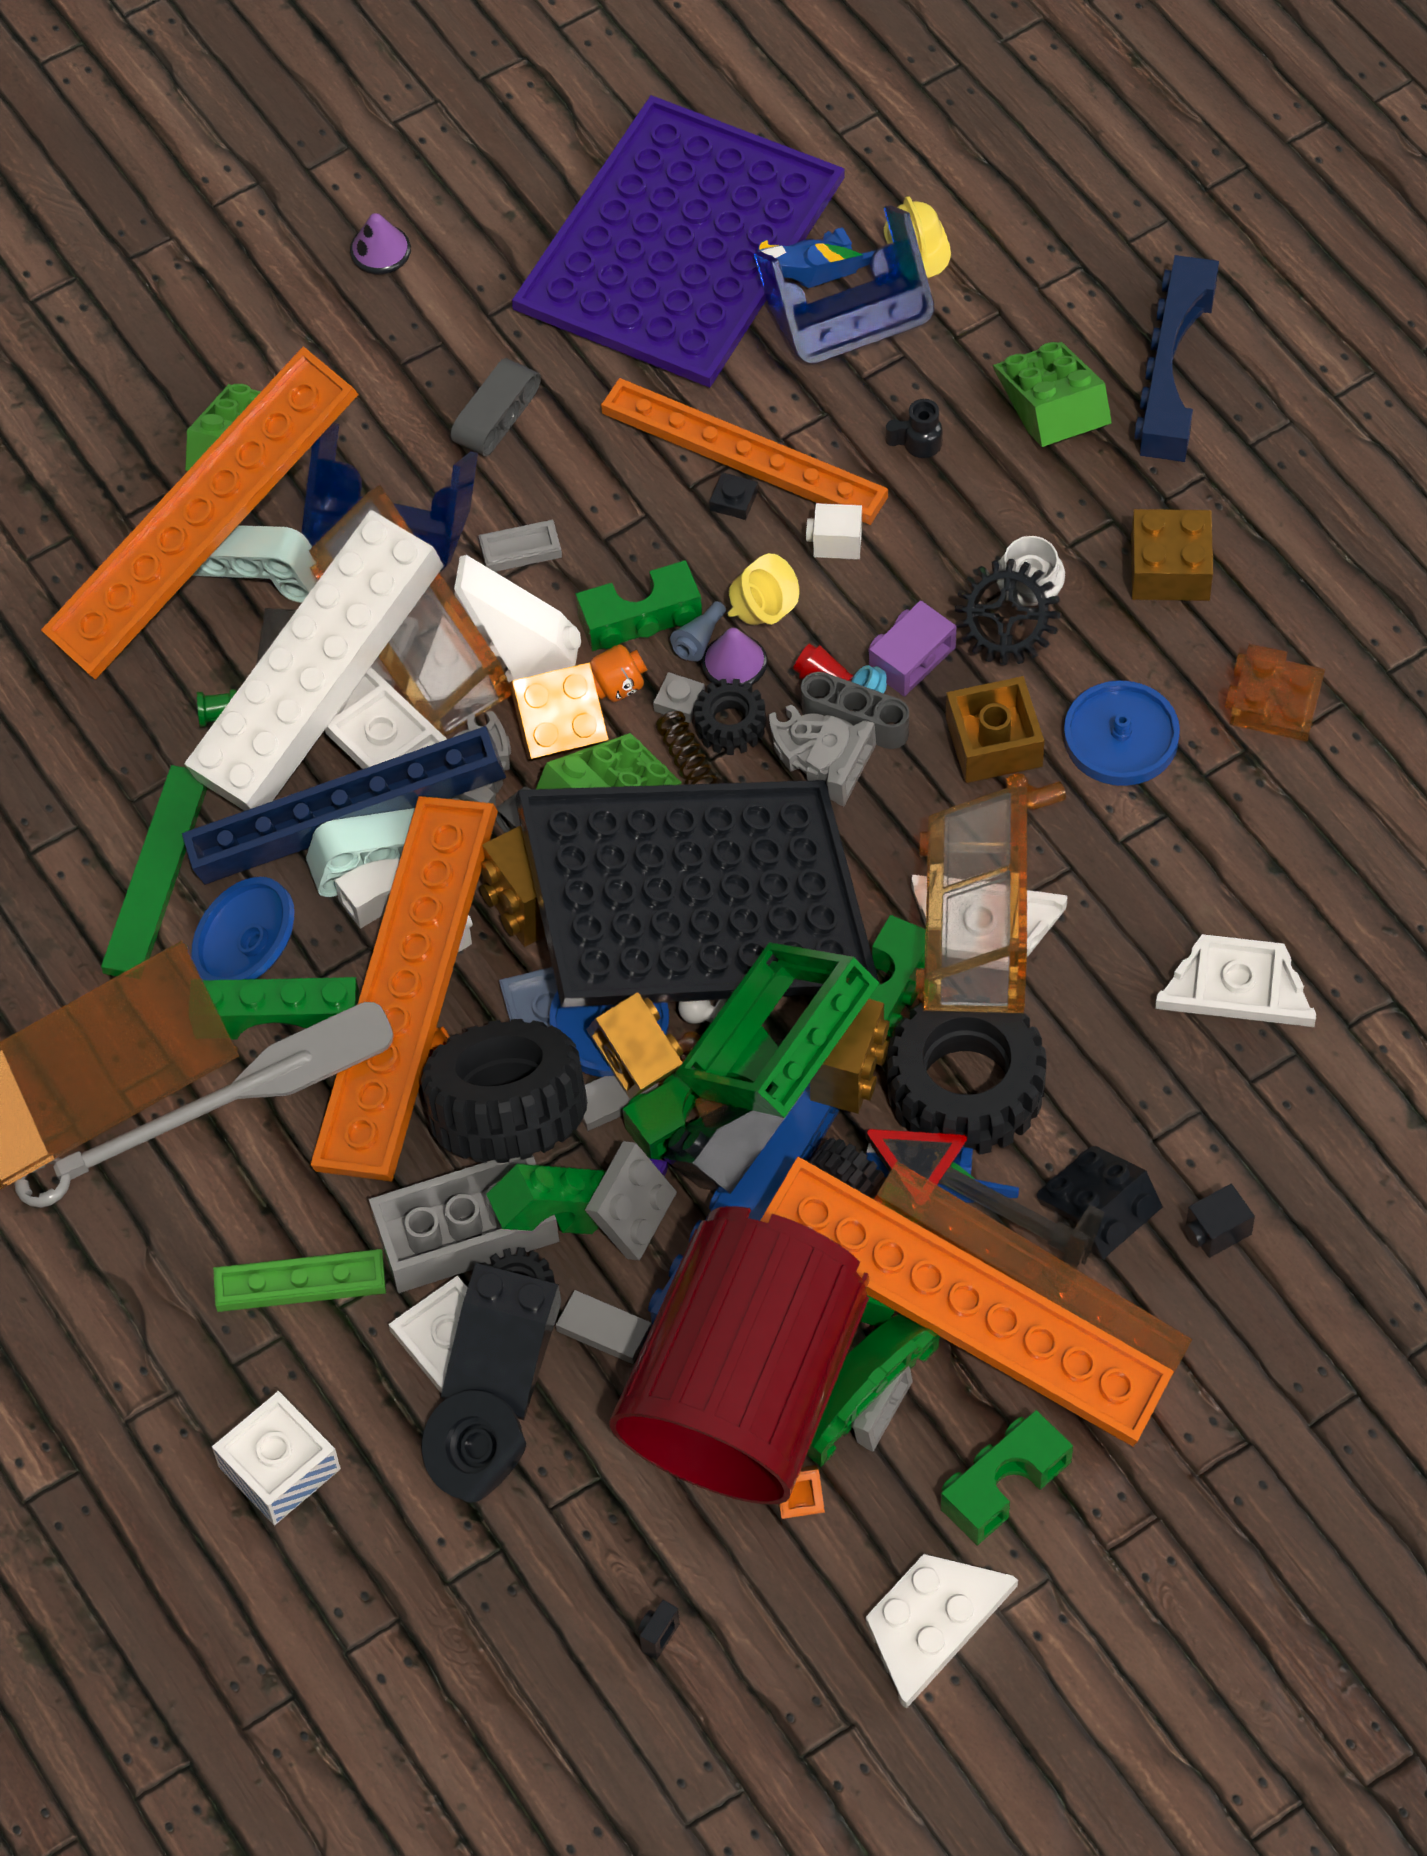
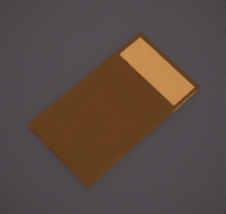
[0,940,239,1190]

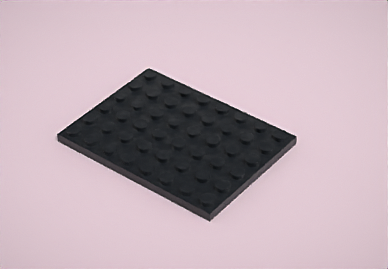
[515,780,879,1007]

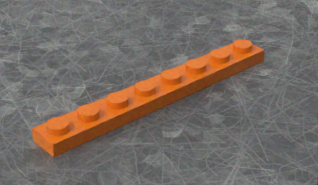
[601,378,888,525]

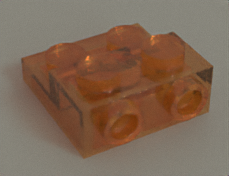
[1225,644,1325,742]

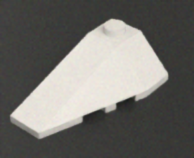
[454,555,581,683]

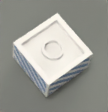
[212,1391,341,1526]

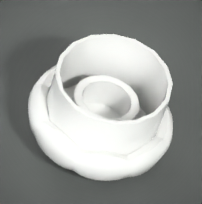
[997,536,1065,606]

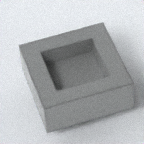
[653,672,705,723]

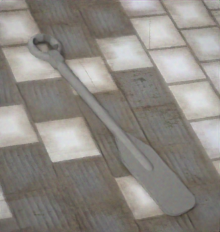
[14,1002,394,1208]

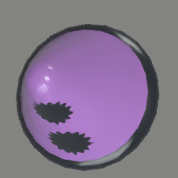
[350,213,411,274]
[701,628,768,687]

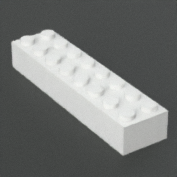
[184,509,444,811]

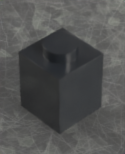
[1185,1183,1255,1258]

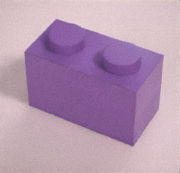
[868,600,956,697]

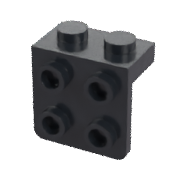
[1037,1146,1163,1259]

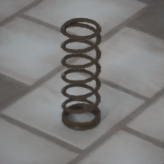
[656,711,717,785]

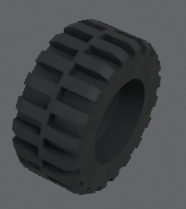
[887,990,1047,1155]
[421,1019,588,1163]

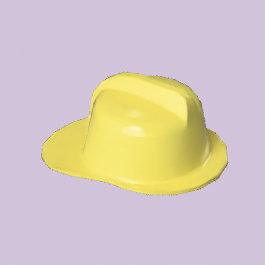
[884,196,951,279]
[727,553,800,625]

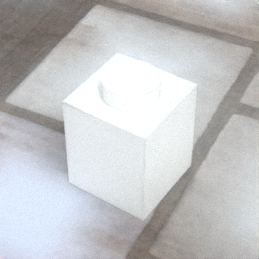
[806,503,862,559]

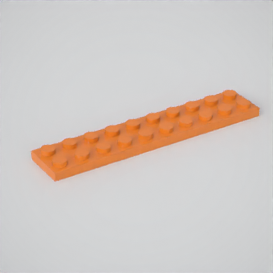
[41,346,359,680]
[310,796,498,1182]
[760,1157,1174,1447]

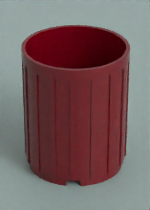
[609,1206,870,1505]

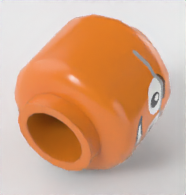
[590,644,647,702]

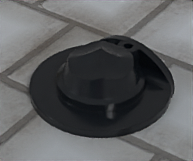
[422,1390,526,1502]

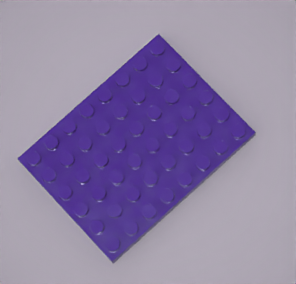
[512,95,845,388]

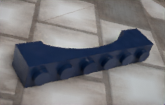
[1134,255,1219,462]

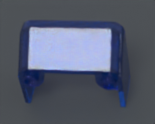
[754,205,934,363]
[302,423,478,572]

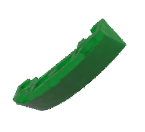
[807,1313,940,1467]

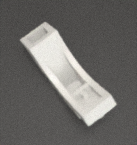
[335,859,473,952]

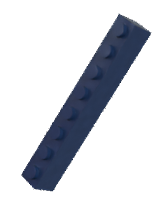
[182,726,506,885]

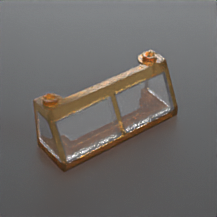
[309,485,512,736]
[916,787,1027,1013]

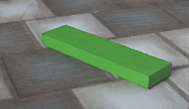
[213,1249,386,1312]

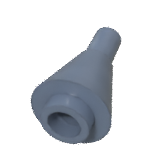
[670,601,726,661]

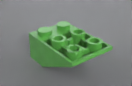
[993,342,1112,447]
[185,384,261,471]
[536,733,682,789]

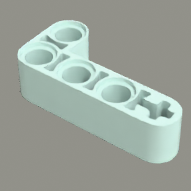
[192,525,323,603]
[306,808,415,897]

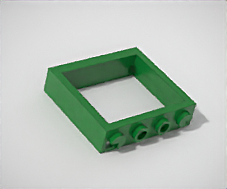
[675,942,880,1118]

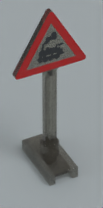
[866,1129,1105,1289]

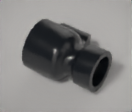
[886,399,943,458]

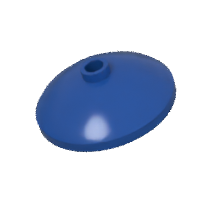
[191,877,294,980]

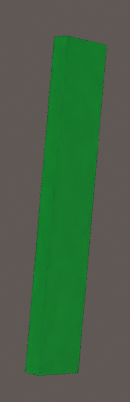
[101,765,208,981]

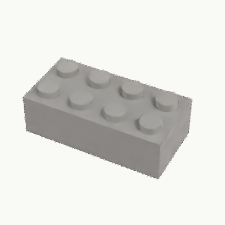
[369,1156,559,1293]

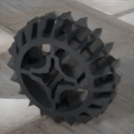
[955,559,1062,665]

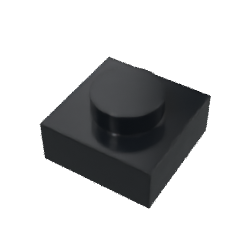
[709,472,758,520]
[638,1600,680,1660]

